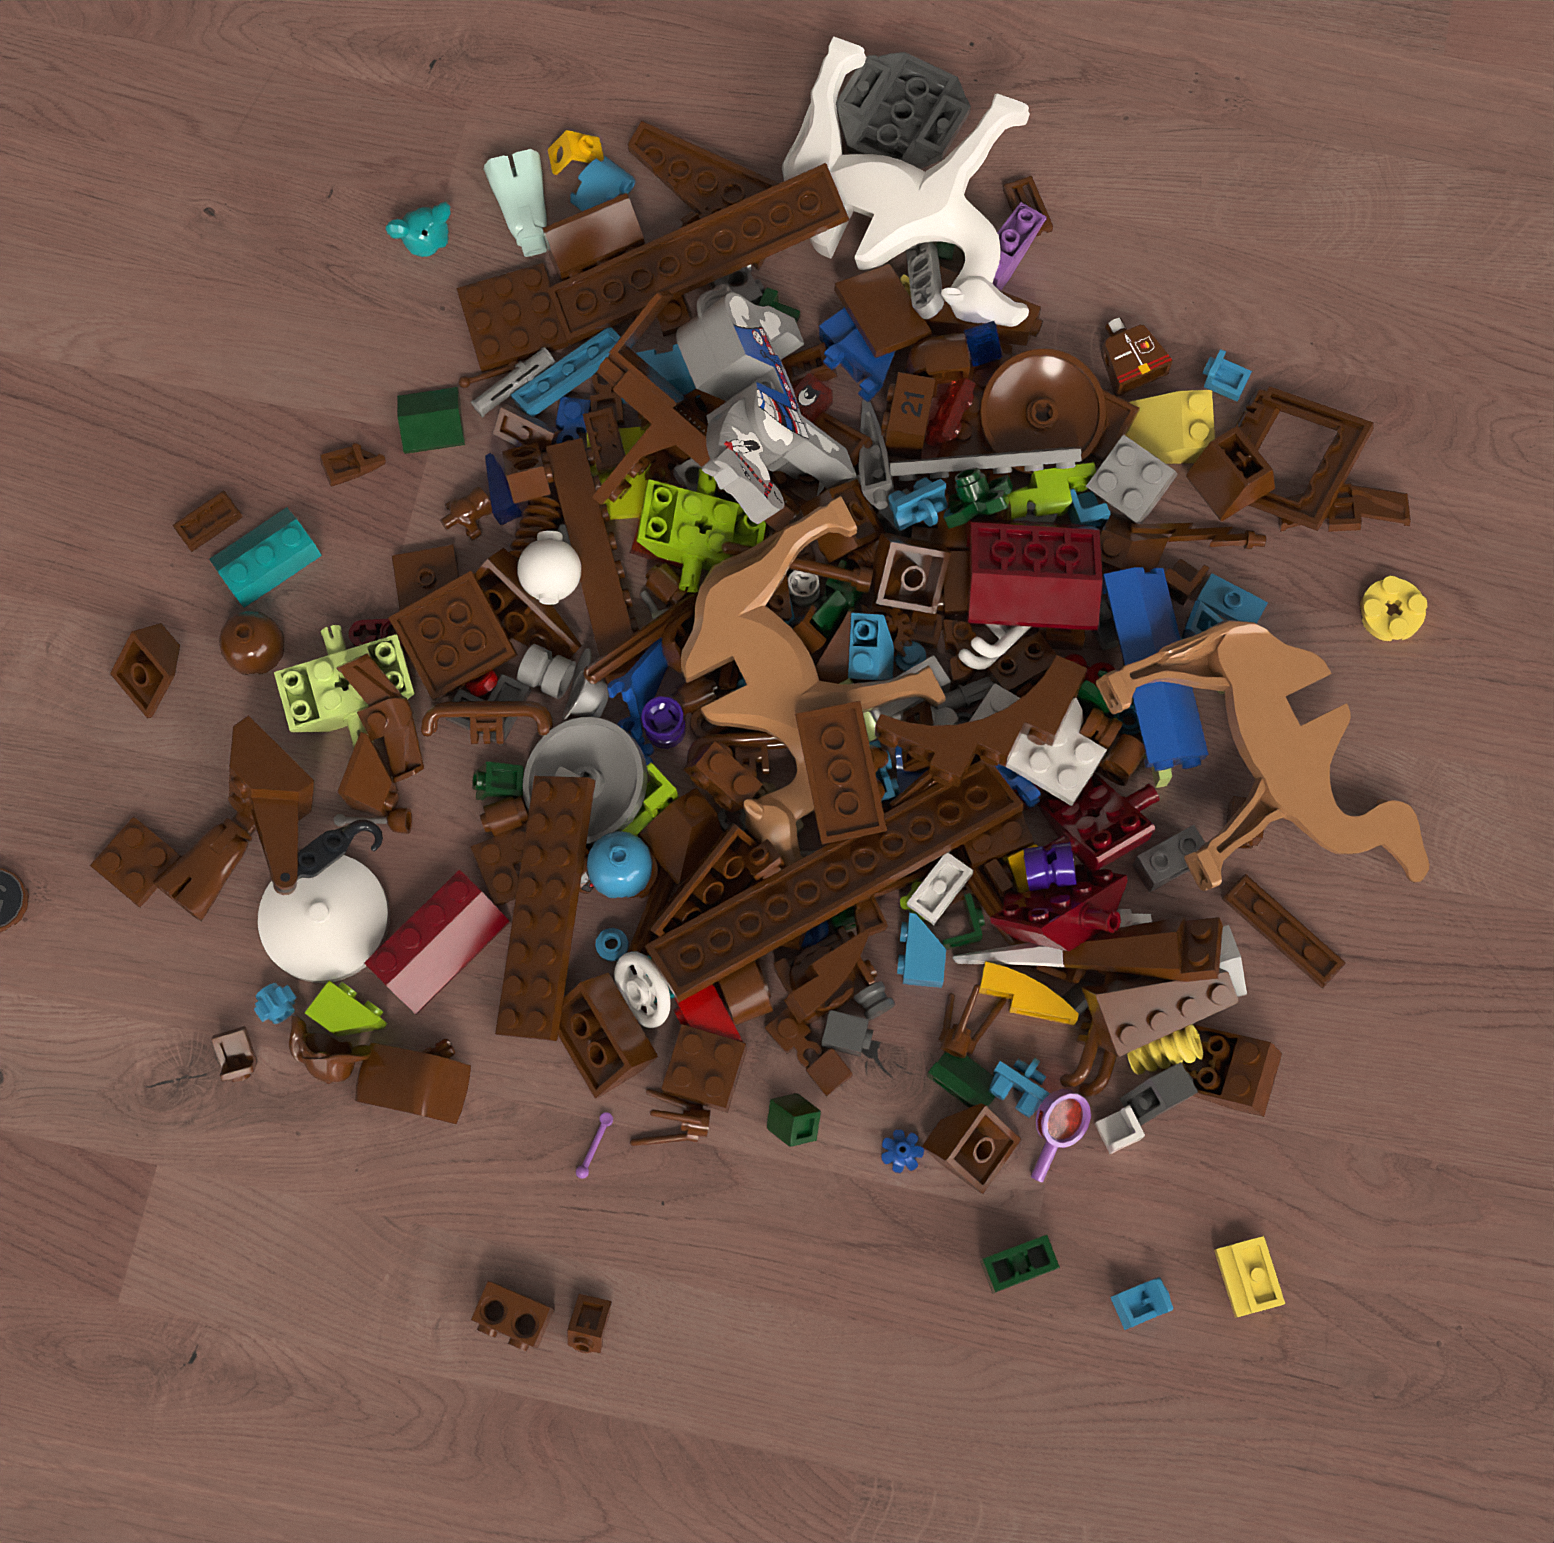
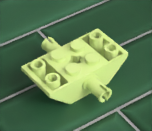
[274,625,415,748]

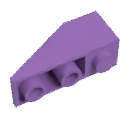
[993,202,1046,290]

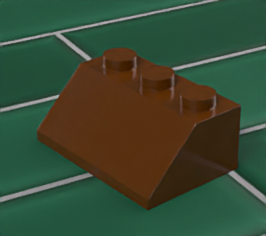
[542,193,645,282]
[558,973,659,1099]

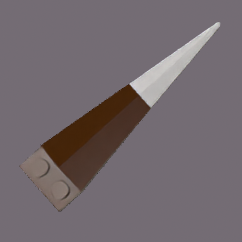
[953,917,1223,982]

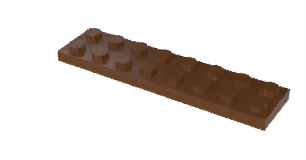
[495,776,596,1041]

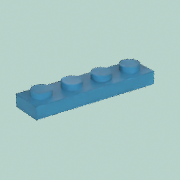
[511,327,621,417]

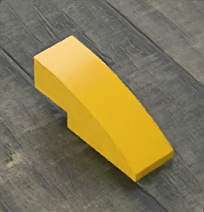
[979,961,1079,1025]

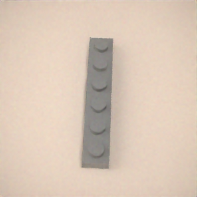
[890,446,1082,481]

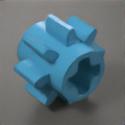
[254,983,297,1024]

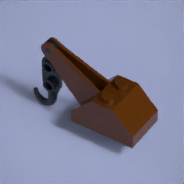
[228,715,383,895]

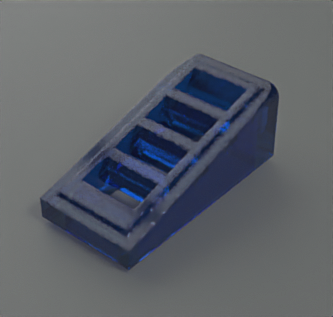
[964,321,1003,367]
[485,453,522,525]

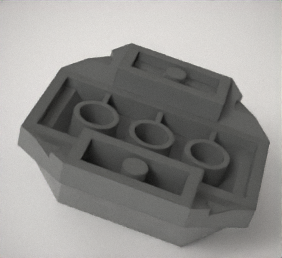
[836,52,971,169]

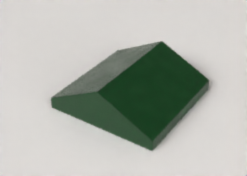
[397,387,465,454]

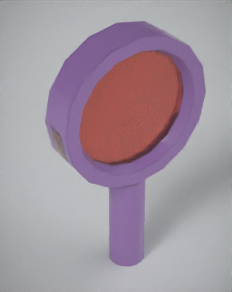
[1031,1089,1091,1182]

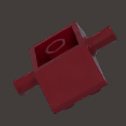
[1037,773,1160,873]
[990,864,1128,951]

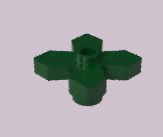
[944,467,1013,529]

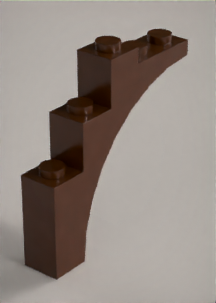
[875,655,1087,787]

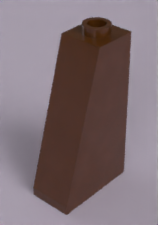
[924,266,1043,346]

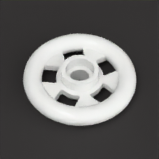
[614,952,671,1028]

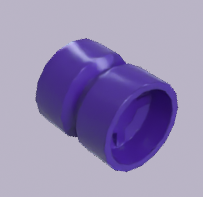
[641,696,686,749]
[1024,842,1077,891]

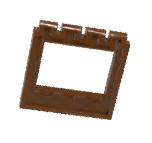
[1236,386,1374,531]

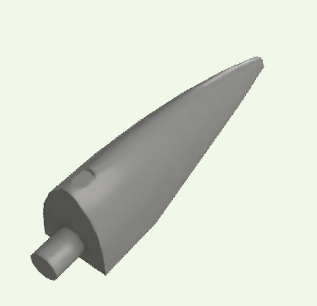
[859,399,895,509]

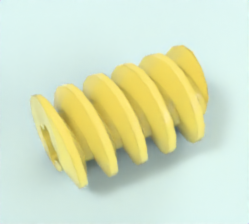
[1127,1024,1203,1075]

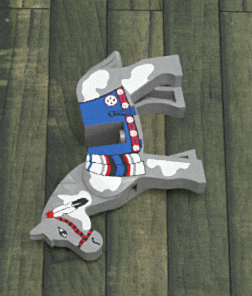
[676,284,856,524]

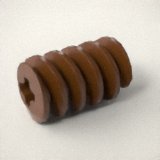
[509,496,564,560]

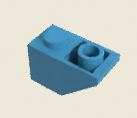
[848,613,894,680]
[897,913,946,988]

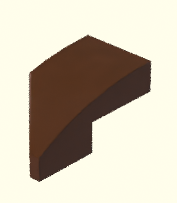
[320,443,386,487]

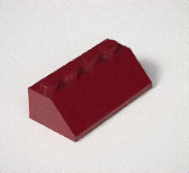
[364,870,510,1015]

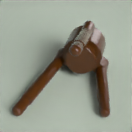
[938,984,1007,1058]
[630,1089,711,1146]

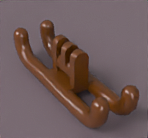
[421,701,553,744]
[687,731,787,775]
[1060,970,1135,1097]

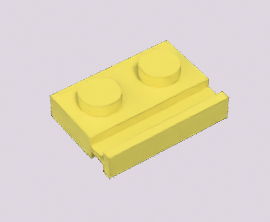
[1214,1236,1285,1318]

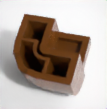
[904,332,970,398]

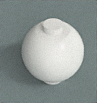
[517,531,581,605]

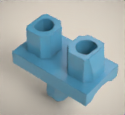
[888,477,948,531]
[988,1058,1051,1118]

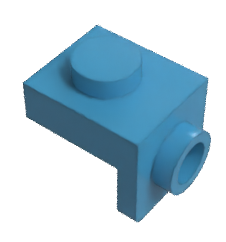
[1202,349,1252,402]
[1110,1277,1173,1330]

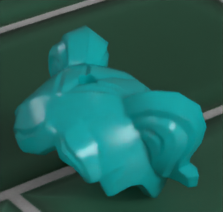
[385,201,451,257]

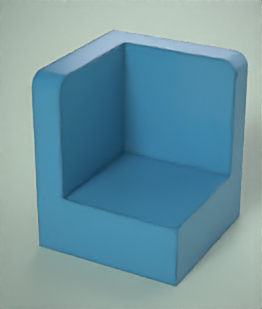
[1067,488,1110,528]

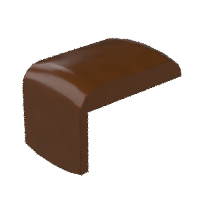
[355,1043,471,1124]

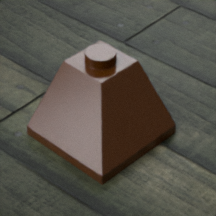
[1100,514,1169,576]
[110,623,180,719]
[337,732,399,817]
[638,788,722,886]
[921,1103,1022,1194]

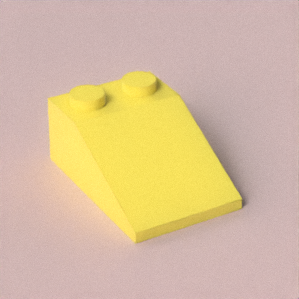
[1126,390,1215,464]

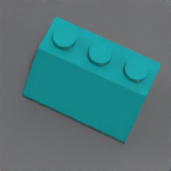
[209,507,322,608]

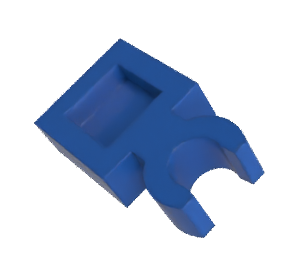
[555,397,591,444]

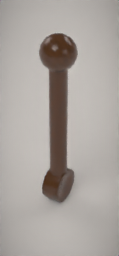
[459,360,519,388]

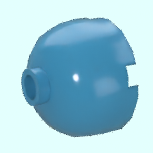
[587,831,653,899]

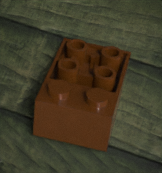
[1161,1024,1282,1117]

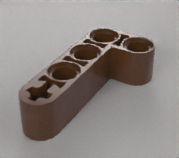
[1081,718,1145,786]

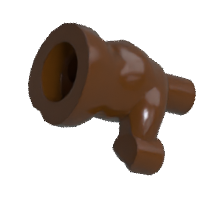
[440,486,495,541]

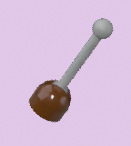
[334,808,412,834]

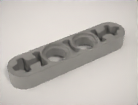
[906,242,944,319]

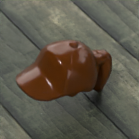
[289,1015,371,1084]

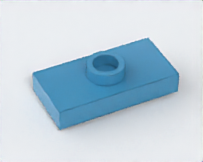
[1196,573,1268,624]

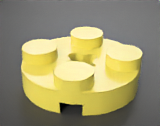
[1360,576,1427,641]

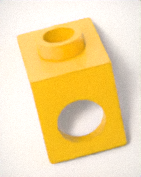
[548,130,604,175]

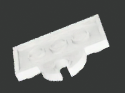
[969,683,1107,806]

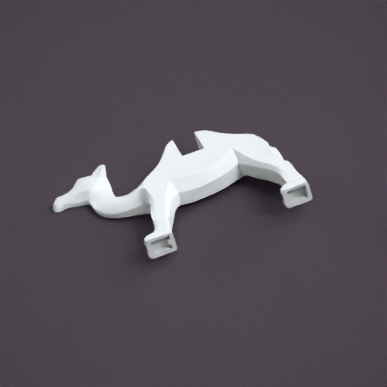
[782,37,1030,327]

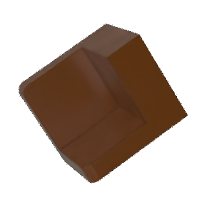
[1165,559,1209,606]
[788,605,826,655]

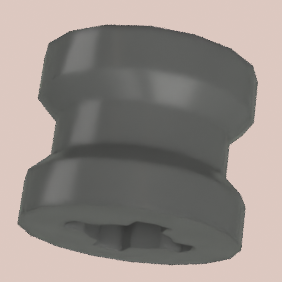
[854,981,895,1020]

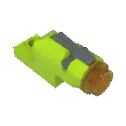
[992,462,1096,523]

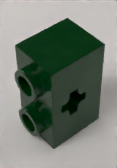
[980,1235,1060,1294]

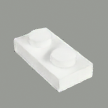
[907,853,973,925]

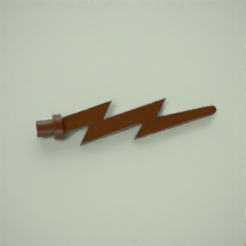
[1130,523,1266,549]

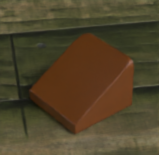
[806,1047,853,1097]

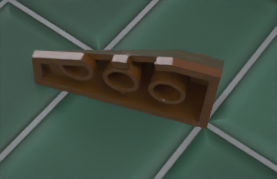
[475,547,582,659]

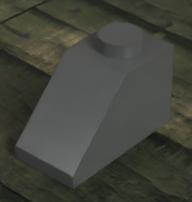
[1119,1062,1198,1126]

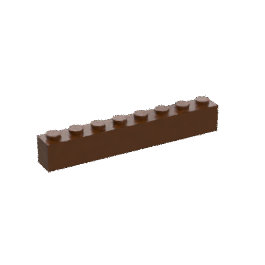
[546,438,645,685]

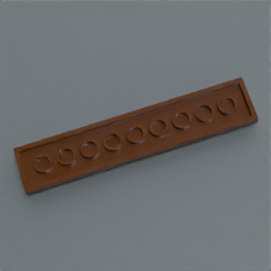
[547,163,850,345]

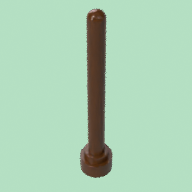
[722,541,874,594]

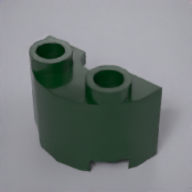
[809,590,855,643]

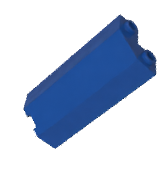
[1102,567,1209,771]

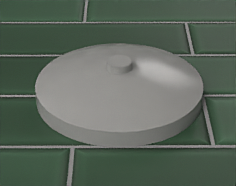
[523,717,648,846]

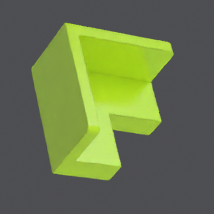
[622,763,679,837]

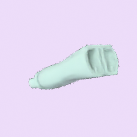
[483,149,547,257]

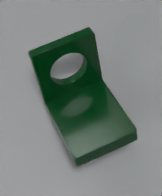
[942,893,985,950]

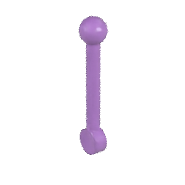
[576,1112,613,1179]

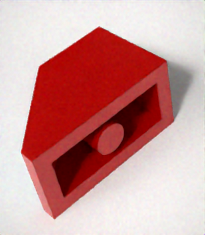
[673,984,742,1042]

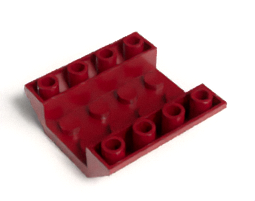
[966,518,1103,630]

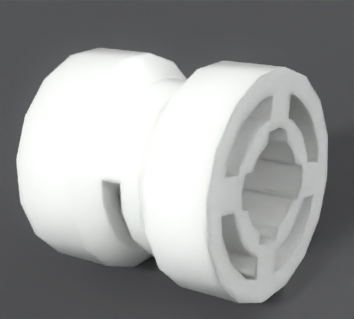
[788,570,820,608]

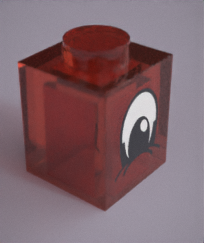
[793,373,833,423]

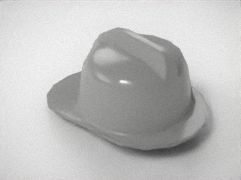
[562,648,609,719]

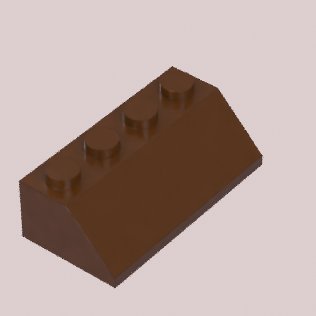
[649,823,759,937]

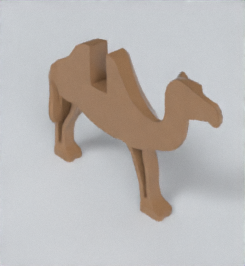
[681,496,946,867]
[1096,620,1430,891]

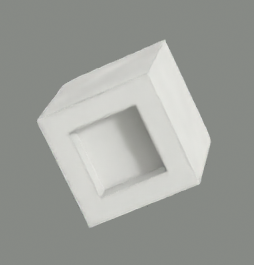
[1095,1105,1145,1154]

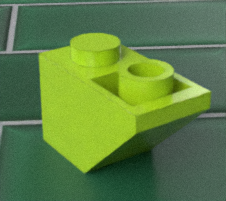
[305,981,388,1037]

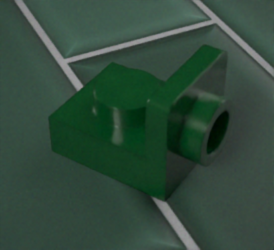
[472,761,523,800]

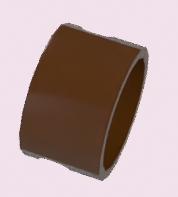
[718,960,773,1026]

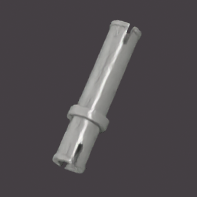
[471,347,555,418]

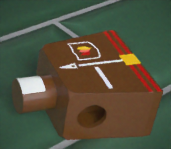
[1101,318,1173,397]

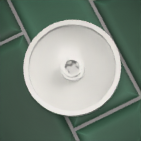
[258,855,390,983]

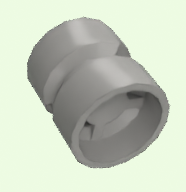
[517,644,576,699]

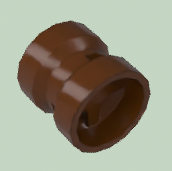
[1079,706,1123,749]

